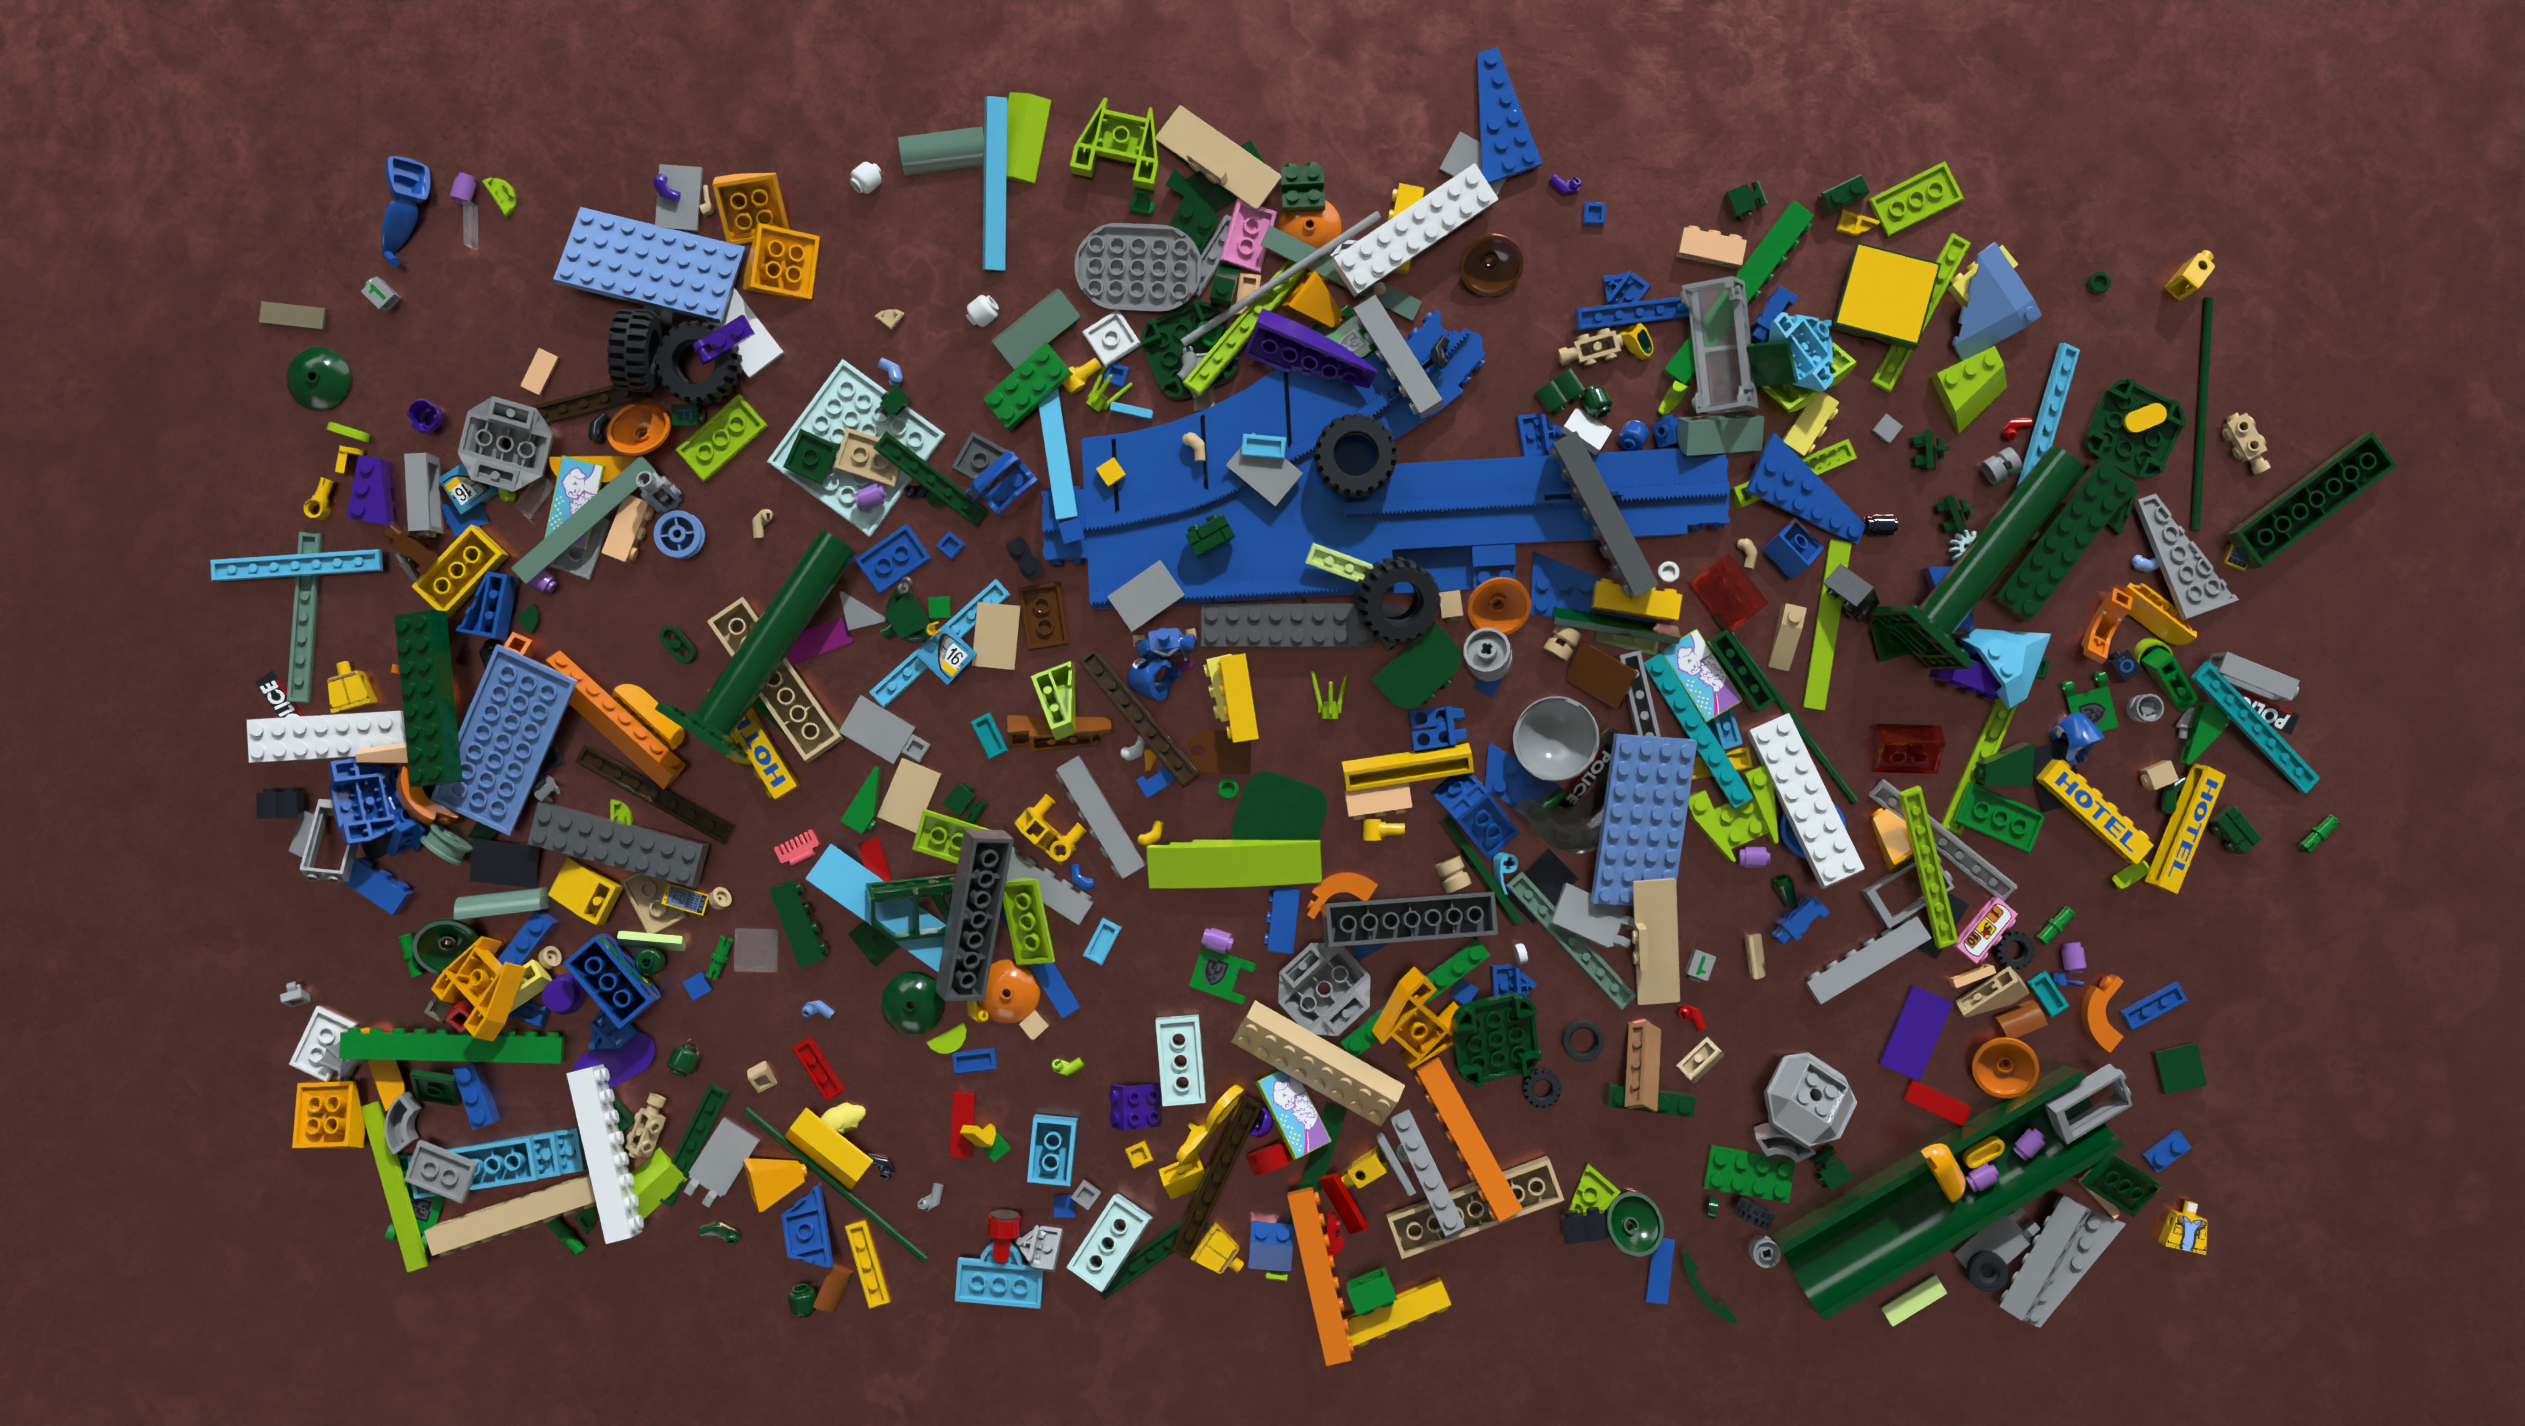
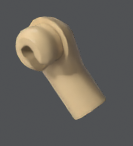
[1182,432,1206,462]
[752,509,773,539]
[1737,538,1757,569]

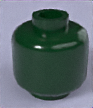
[1581,385,1613,418]
[634,947,665,976]
[667,1044,699,1078]
[788,1284,816,1318]

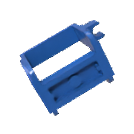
[965,450,1039,517]

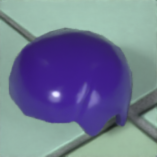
[407,399,442,434]
[1250,1105,1274,1138]

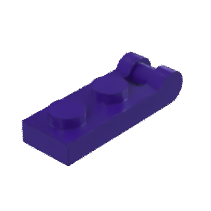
[692,315,755,365]

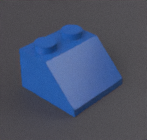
[1763,517,1824,580]
[1248,1221,1294,1272]

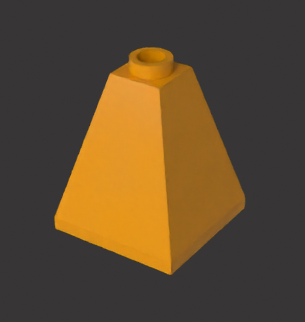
[1280,271,1343,329]
[1871,808,1914,872]
[743,1158,807,1212]

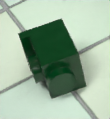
[878,383,912,419]

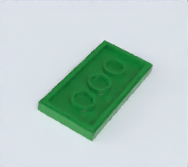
[1952,781,2046,854]

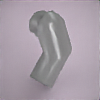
[917,1183,944,1211]

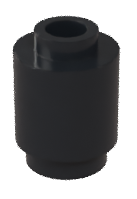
[1865,514,1898,536]

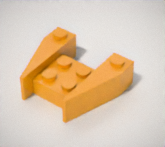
[431,936,526,1041]
[1372,966,1459,1069]

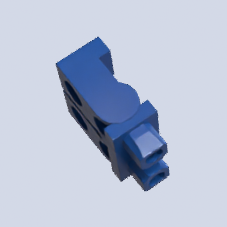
[1750,286,1798,344]
[1407,706,1467,751]
[1136,757,1187,798]
[1771,894,1830,945]

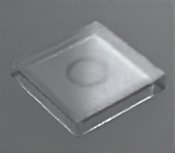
[734,928,779,972]

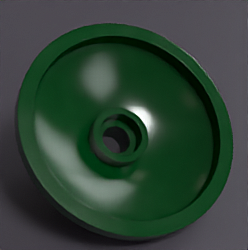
[286,347,352,411]
[412,918,478,975]
[881,971,945,1036]
[1605,1192,1664,1257]

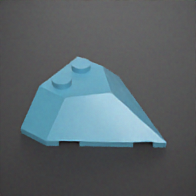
[1769,312,1833,392]
[1959,629,2051,710]

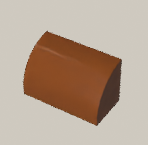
[1993,999,2048,1039]
[813,1263,854,1313]

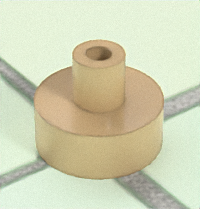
[708,887,732,910]
[538,946,562,969]

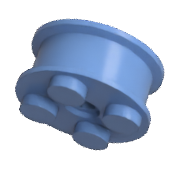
[654,510,705,559]

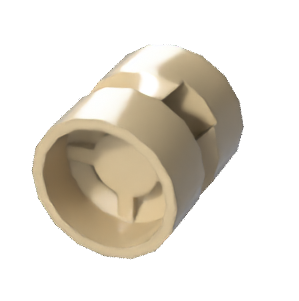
[1543,625,1582,662]
[1435,855,1471,894]

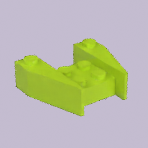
[1070,97,1159,191]
[1687,765,1779,862]

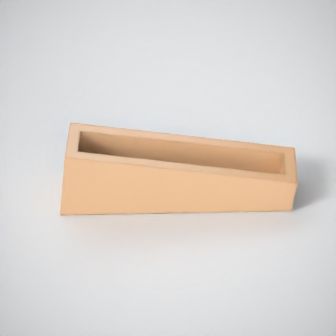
[355,742,408,763]
[2074,1167,2121,1219]

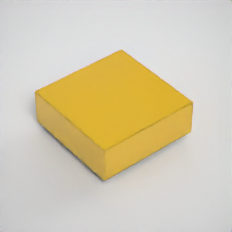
[1096,457,1126,487]
[1125,1140,1153,1169]

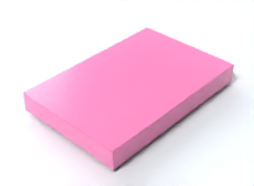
[1219,199,1277,274]

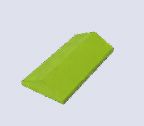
[1006,92,1052,184]
[912,809,990,864]
[1003,877,1055,965]
[596,1147,688,1220]

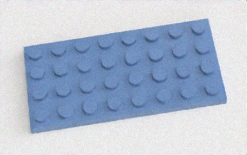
[553,207,746,324]
[430,644,578,836]
[1590,734,1697,906]

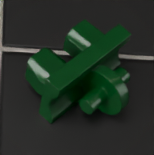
[1913,430,1950,470]
[1936,494,1975,533]

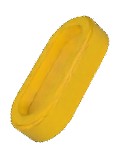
[2123,403,2167,433]
[1963,1136,2005,1168]

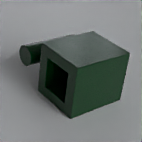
[1724,180,1768,220]
[942,782,987,824]
[1810,1145,1853,1191]

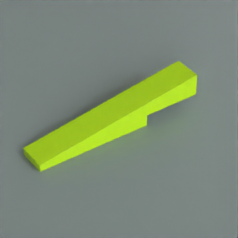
[1730,439,1857,510]

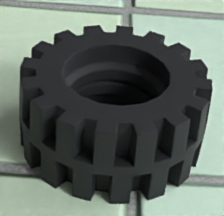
[1993,931,2036,970]
[1522,1069,1562,1109]
[1733,1197,1776,1231]

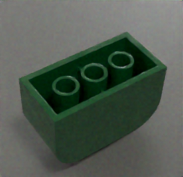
[1369,622,1461,710]

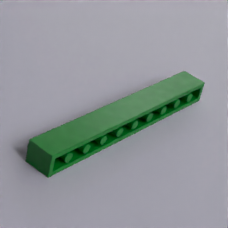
[1662,200,1814,385]
[339,1027,565,1064]

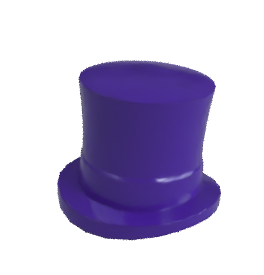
[542,974,586,1015]

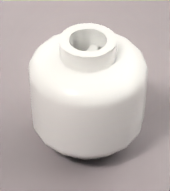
[850,162,882,194]
[966,295,999,327]

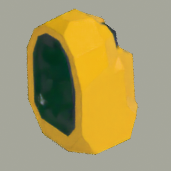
[1619,323,1653,360]

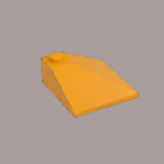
[712,173,790,244]
[743,223,820,300]
[292,1081,365,1149]

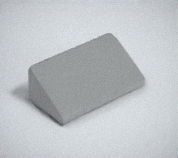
[289,811,314,857]

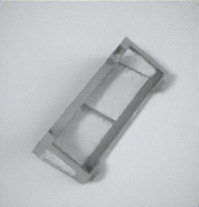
[1680,276,1759,415]

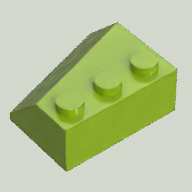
[1930,346,2007,434]

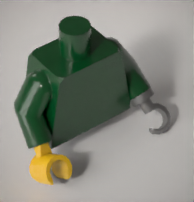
[879,577,942,642]

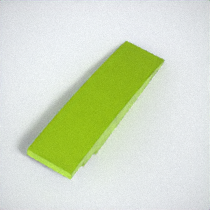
[1146,840,1322,888]

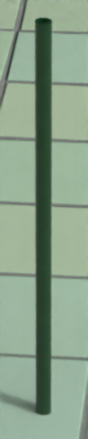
[2191,297,2213,531]
[1712,612,1859,805]
[743,1106,929,1263]

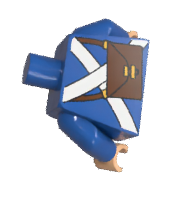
[1133,627,1199,665]

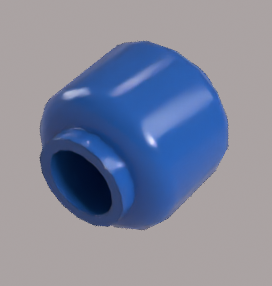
[1618,420,1649,451]

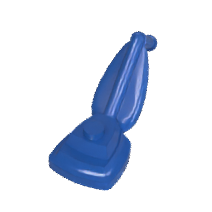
[381,156,430,268]

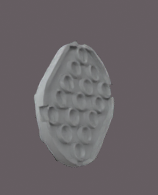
[1074,223,1203,311]

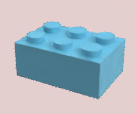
[1027,1114,1078,1186]

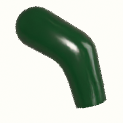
[2161,776,2186,815]
[699,1221,740,1245]

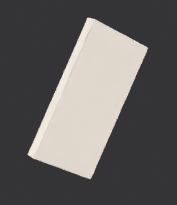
[706,287,784,379]

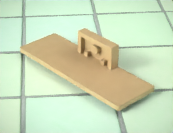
[1155,105,1281,210]
[1632,878,1680,1005]

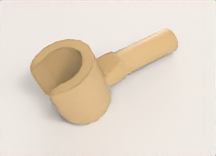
[699,185,715,217]
[1360,282,1386,304]

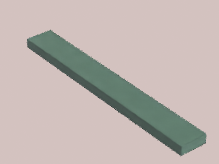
[1260,225,1422,321]
[511,455,657,584]
[286,532,323,703]
[1505,871,1637,1011]

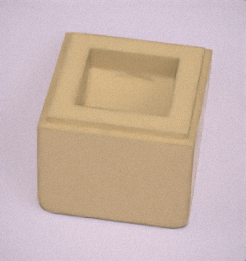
[1019,1010,1049,1041]
[747,1061,777,1094]

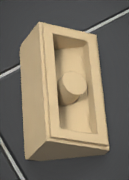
[1745,934,1766,979]
[1676,1037,1724,1084]

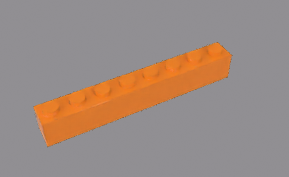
[543,650,686,790]
[1414,1056,1523,1223]
[1287,1187,1355,1366]

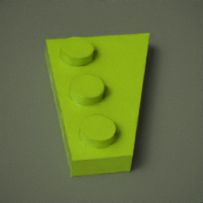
[1568,1163,1621,1213]

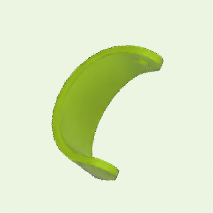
[1658,380,1689,416]
[2133,637,2173,665]
[2112,860,2151,890]

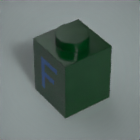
[671,404,705,428]

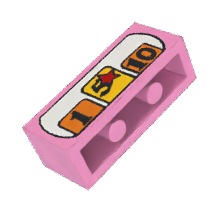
[1951,897,2018,963]

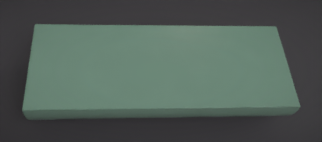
[898,126,984,176]
[991,288,1081,370]
[1677,413,1764,456]
[454,887,549,920]

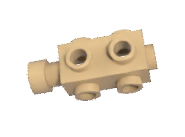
[1557,328,1623,366]
[2222,412,2271,475]
[625,1093,666,1159]

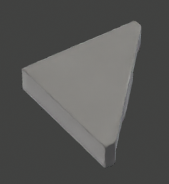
[839,591,888,631]

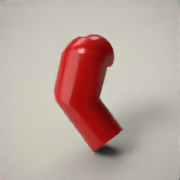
[2003,418,2032,440]
[1678,1005,1706,1031]

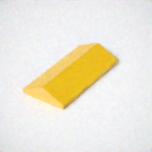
[784,1108,873,1190]

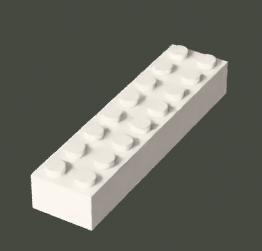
[1330,163,1498,297]
[247,711,406,763]
[1747,713,1865,890]
[567,1064,644,1244]

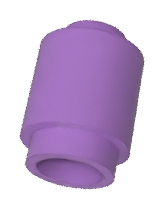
[450,172,476,206]
[853,483,887,510]
[526,570,557,595]
[1739,847,1770,868]
[1201,928,1234,954]
[2061,942,2086,974]
[2013,1128,2045,1160]
[1965,1163,2000,1193]

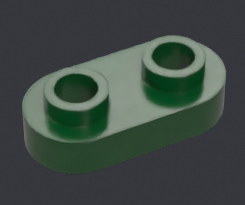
[659,625,696,663]

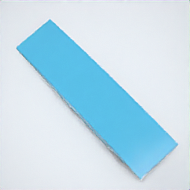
[805,844,947,972]
[407,1127,587,1199]

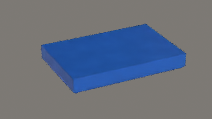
[855,524,932,595]

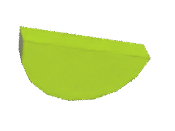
[482,178,516,217]
[610,799,633,824]
[927,1022,967,1054]

